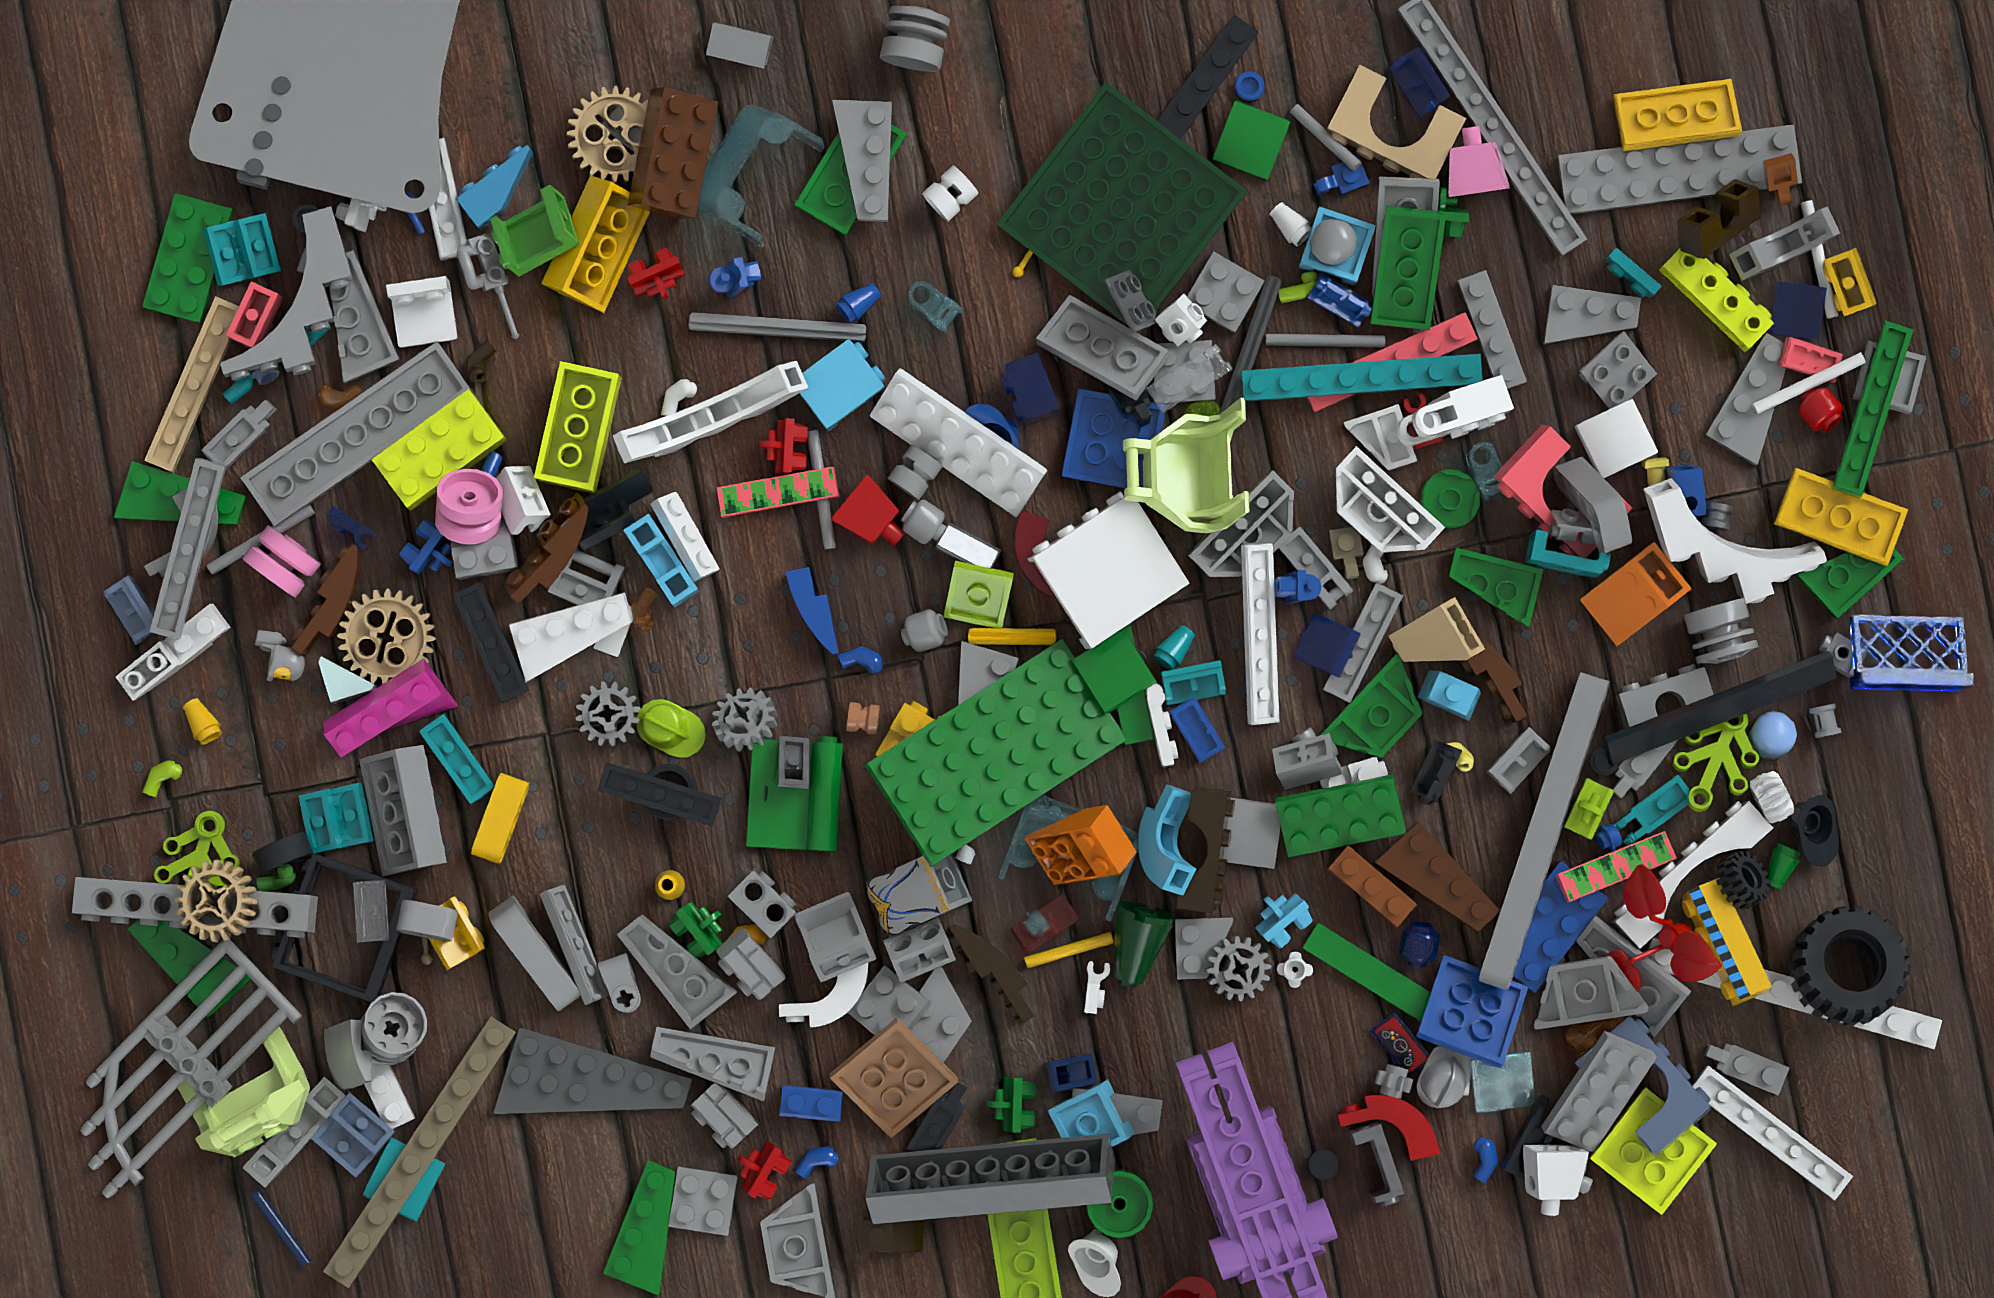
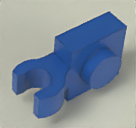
[1314,156,1369,196]

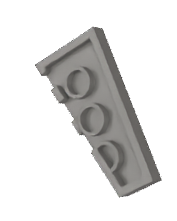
[617,915,737,1029]

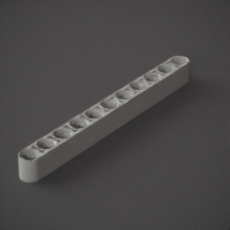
[1479,672,1610,990]

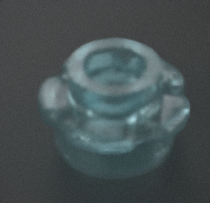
[1023,909,1050,937]

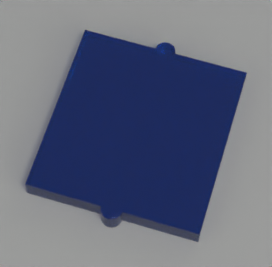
[1769,281,1827,340]
[1293,613,1361,678]

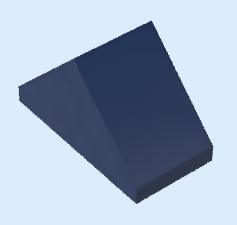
[1046,1054,1097,1093]

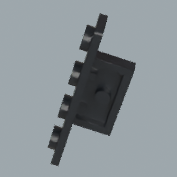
[537,469,653,551]

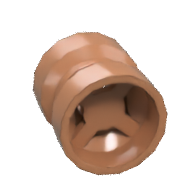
[847,702,880,735]

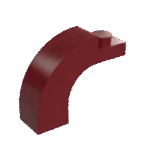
[1015,510,1056,599]

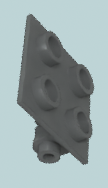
[1104,270,1157,333]

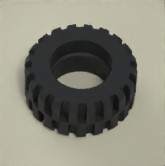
[1788,906,1911,1026]

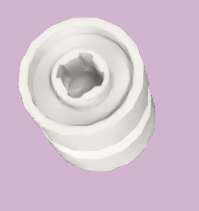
[922,165,979,222]

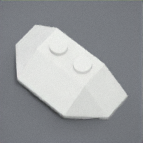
[1336,446,1445,553]

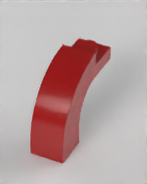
[1336,1094,1440,1161]

